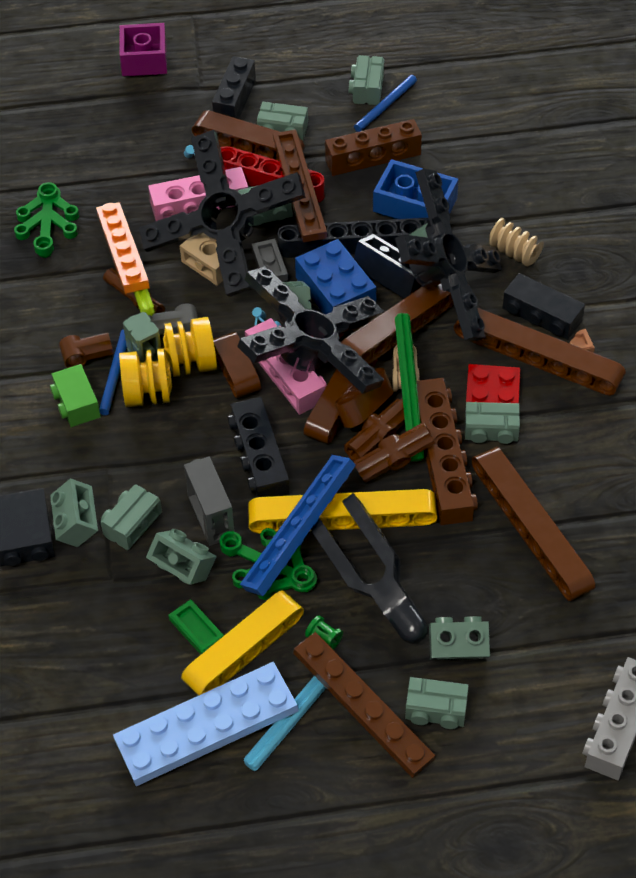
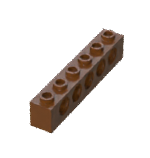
[417,378,478,525]

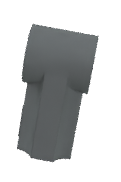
[148,304,198,335]

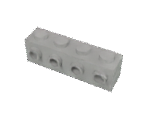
[582,657,636,781]

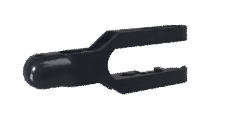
[311,493,428,644]

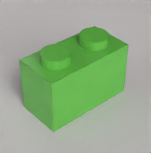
[50,364,100,427]

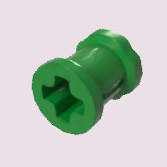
[305,615,343,650]

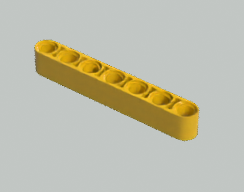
[248,489,438,533]

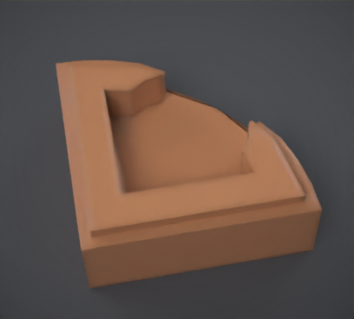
[570,329,595,353]

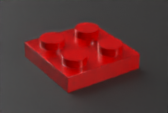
[466,364,520,403]

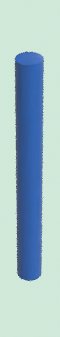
[354,75,417,132]
[99,329,127,415]

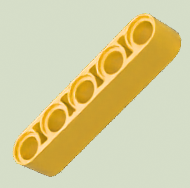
[181,590,304,695]

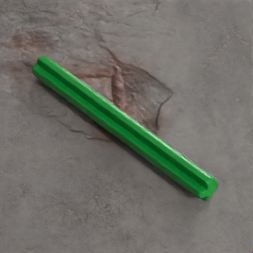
[395,313,424,462]

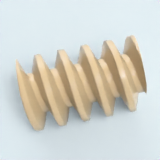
[489,218,544,267]

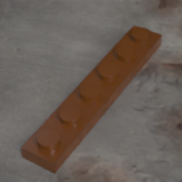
[273,129,327,242]
[293,632,435,778]

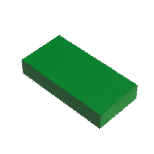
[168,599,224,655]

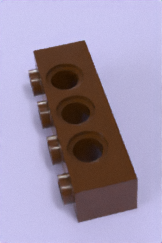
[325,119,422,176]

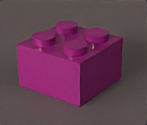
[120,23,167,76]

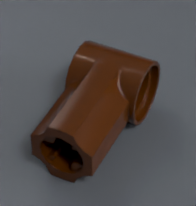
[59,333,113,368]

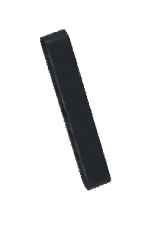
[277,218,429,258]

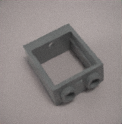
[184,456,234,546]

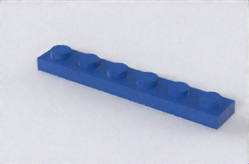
[240,455,356,596]

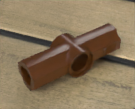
[344,398,405,462]
[354,422,436,483]

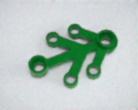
[14,182,79,258]
[220,528,317,600]

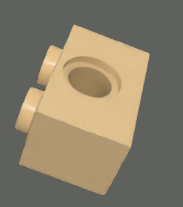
[180,233,223,286]

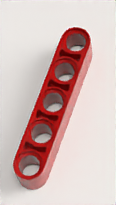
[220,146,325,203]

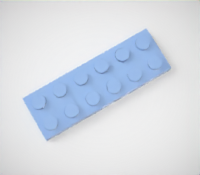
[113,662,299,786]

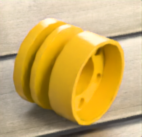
[163,317,217,377]
[119,348,172,407]

